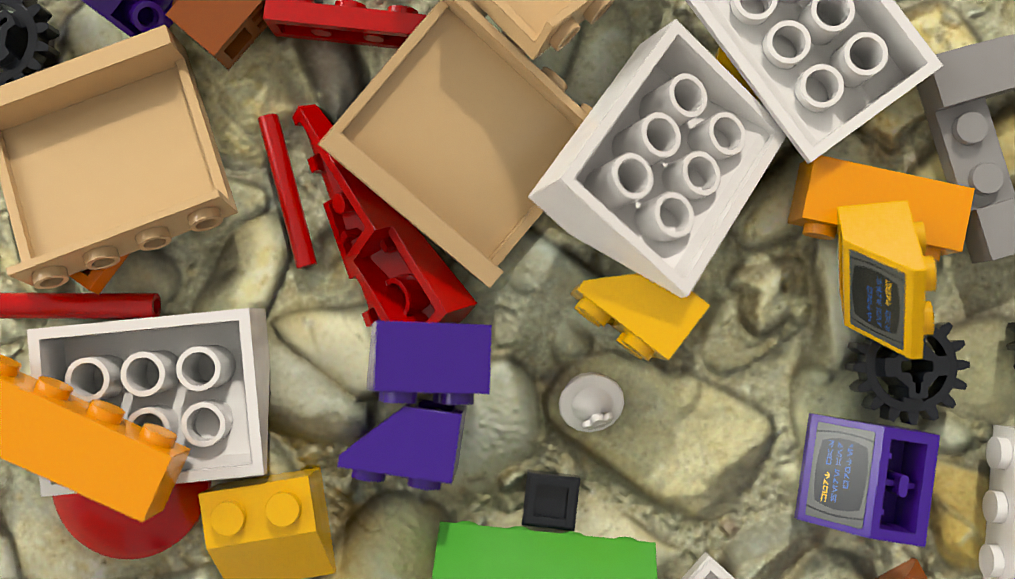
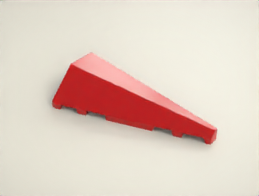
[292,104,478,327]

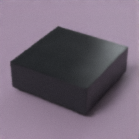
[522,469,580,531]

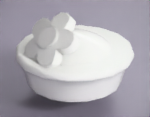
[558,372,625,432]

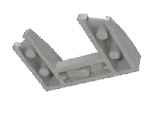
[916,34,1015,264]

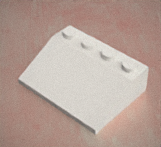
[685,0,944,164]
[528,19,787,298]
[27,308,270,497]

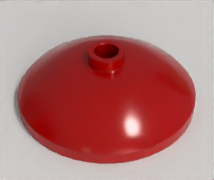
[52,480,211,559]

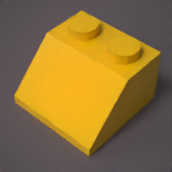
[198,467,336,579]

